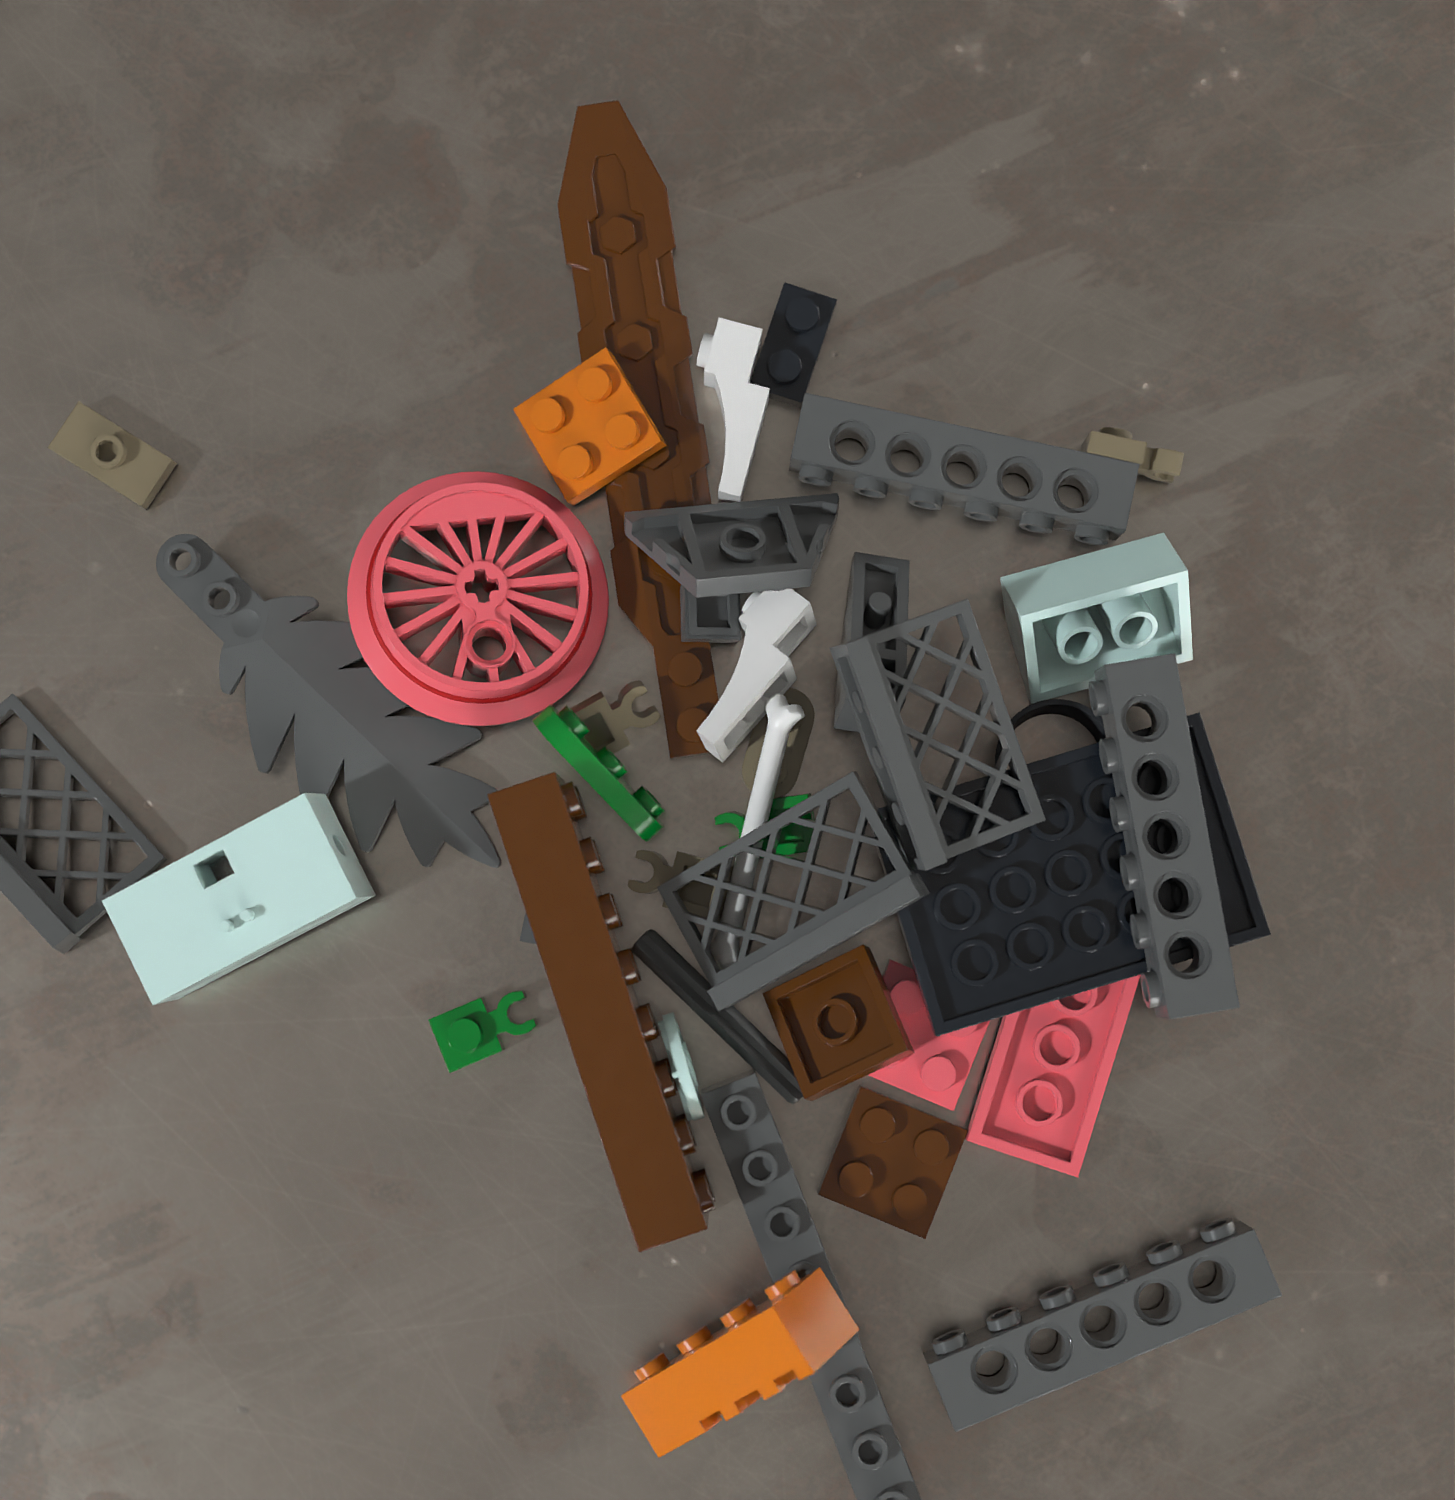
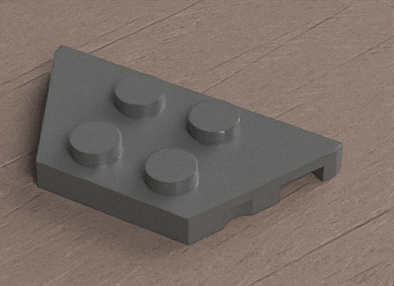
[624,493,839,598]

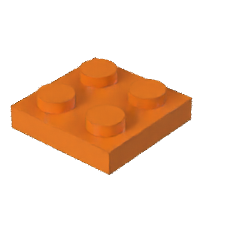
[513,347,667,506]

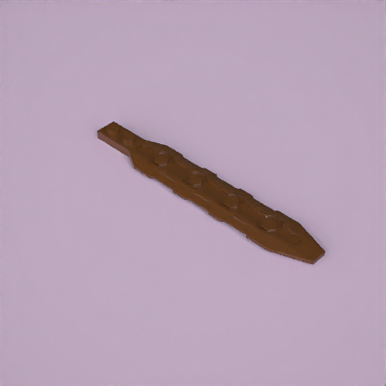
[558,100,719,760]

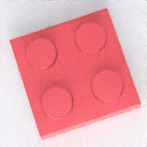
[869,959,990,1111]

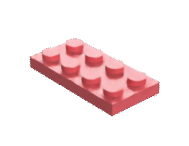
[965,975,1141,1177]

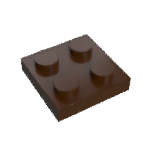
[762,944,915,1101]
[817,1085,968,1239]

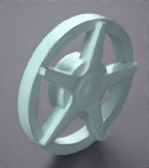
[658,1012,705,1121]

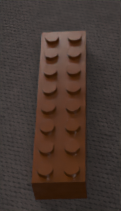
[487,772,716,1253]

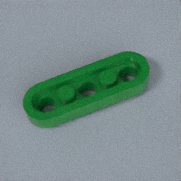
[533,705,665,842]

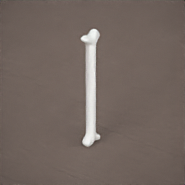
[710,693,805,970]

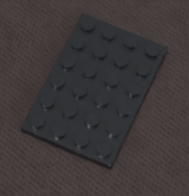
[869,712,1271,1037]

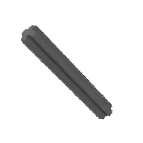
[632,929,803,1104]

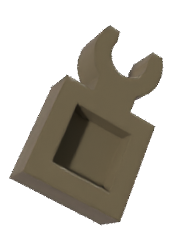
[1080,427,1184,483]
[571,680,661,754]
[627,850,733,921]

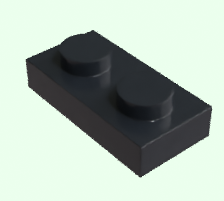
[750,282,837,408]

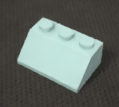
[1000,533,1193,704]

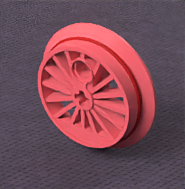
[347,471,609,726]

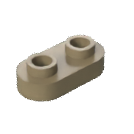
[742,688,815,798]

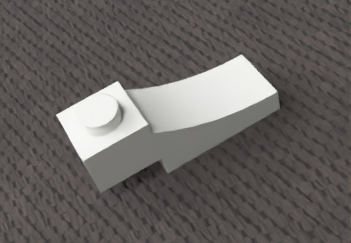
[696,318,770,503]
[696,589,817,763]

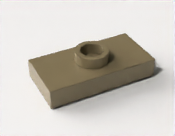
[48,401,177,510]

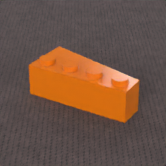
[621,1267,860,1458]

